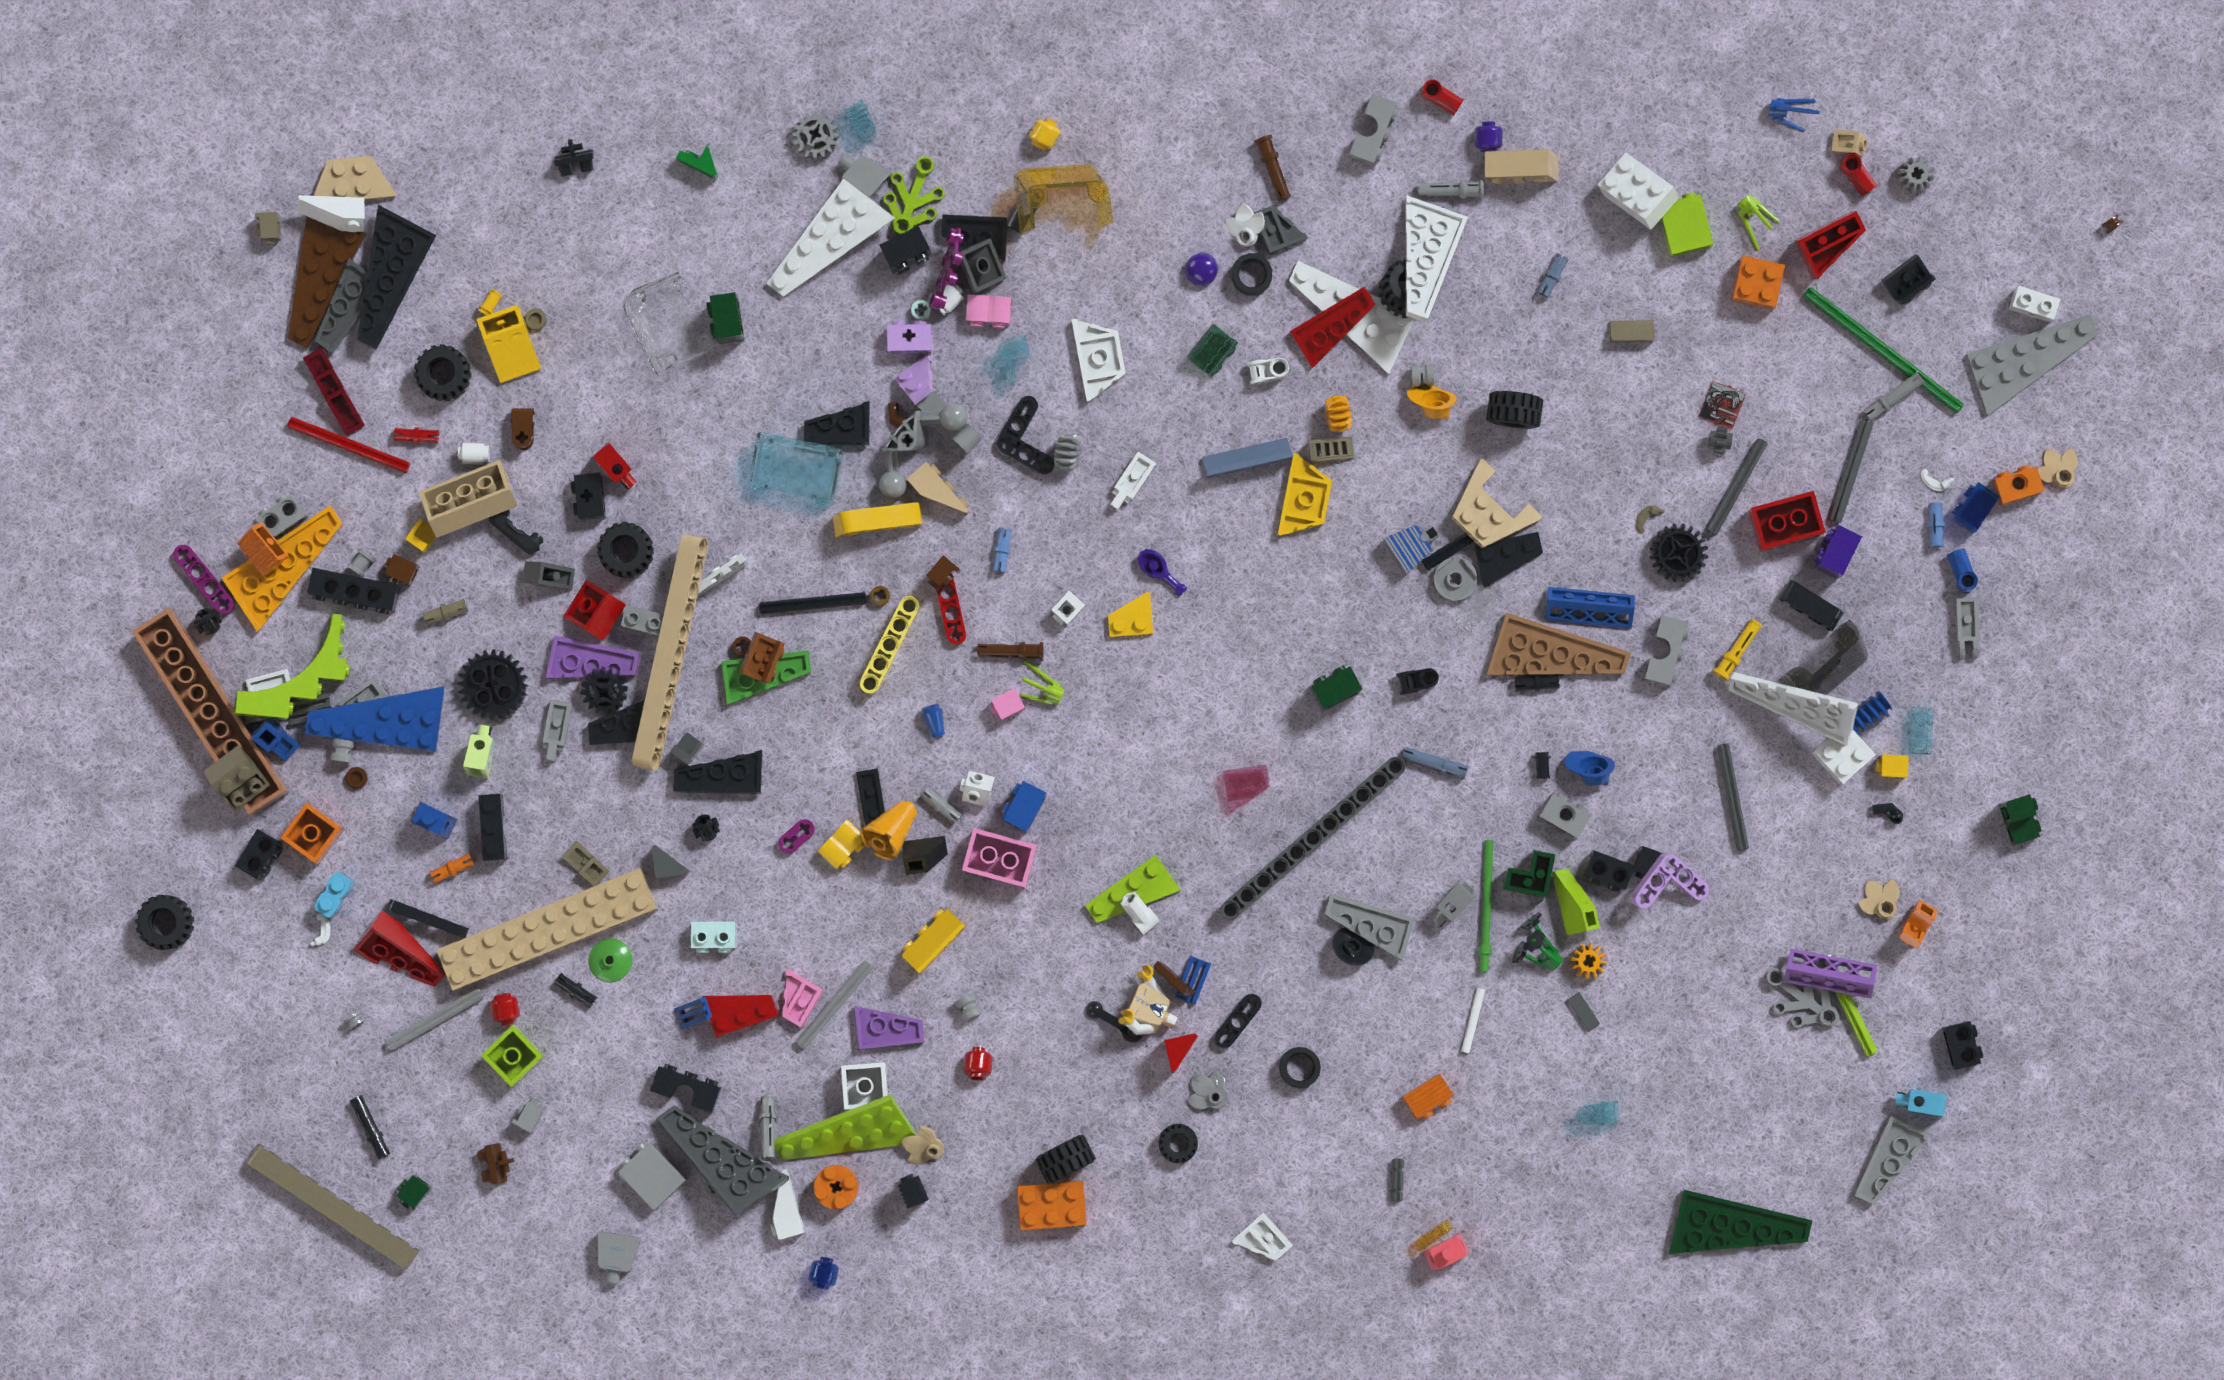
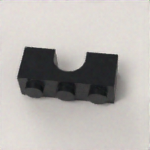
[478,794,508,861]
[650,1063,722,1113]

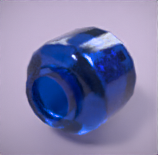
[808,1257,839,1290]

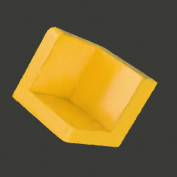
[405,518,436,553]

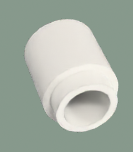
[938,284,964,315]
[458,443,490,465]

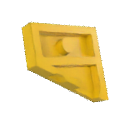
[1108,592,1153,637]

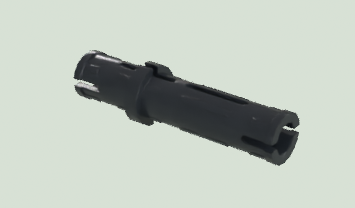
[349,1095,391,1160]

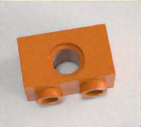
[1992,465,2044,506]

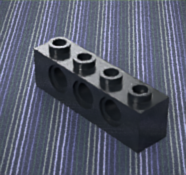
[307,567,400,615]

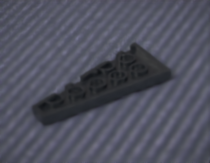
[357,205,436,350]

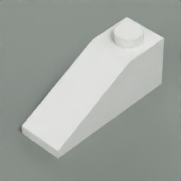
[297,195,365,232]
[770,1169,805,1240]

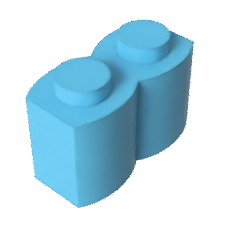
[315,872,354,918]

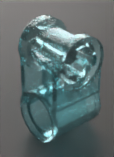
[843,99,877,142]
[1577,1101,1620,1125]

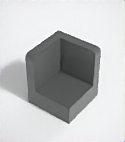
[670,733,704,766]

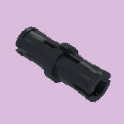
[1515,675,1560,692]
[554,973,598,1009]

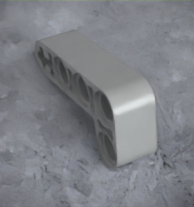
[906,392,982,455]

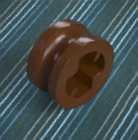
[2101,214,2124,234]
[733,636,751,656]

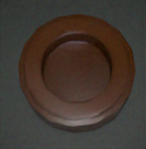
[345,767,368,789]

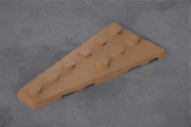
[1486,613,1631,675]

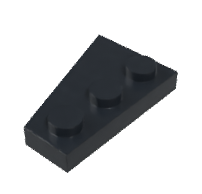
[941,214,1008,261]
[1474,532,1543,588]

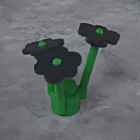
[1512,912,1563,971]

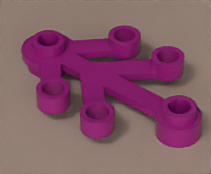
[929,227,964,310]

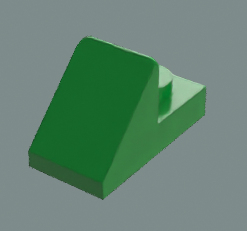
[676,145,718,180]

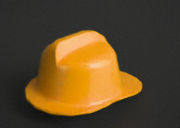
[1407,385,1457,420]

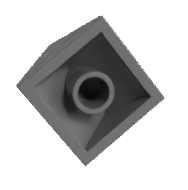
[958,238,1006,294]

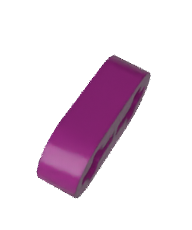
[779,819,815,853]

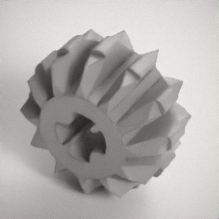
[1897,156,1935,193]
[1054,433,1081,471]

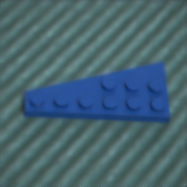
[305,686,445,751]

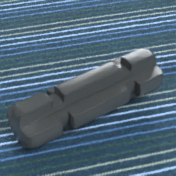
[1391,1158,1404,1202]

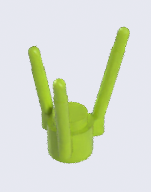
[1737,194,1779,251]
[1020,660,1065,706]

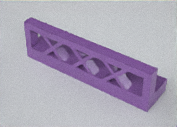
[1784,948,1877,999]

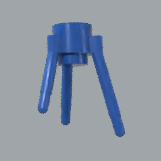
[1769,98,1820,132]

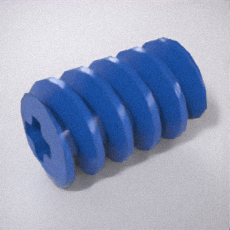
[1853,691,1893,736]

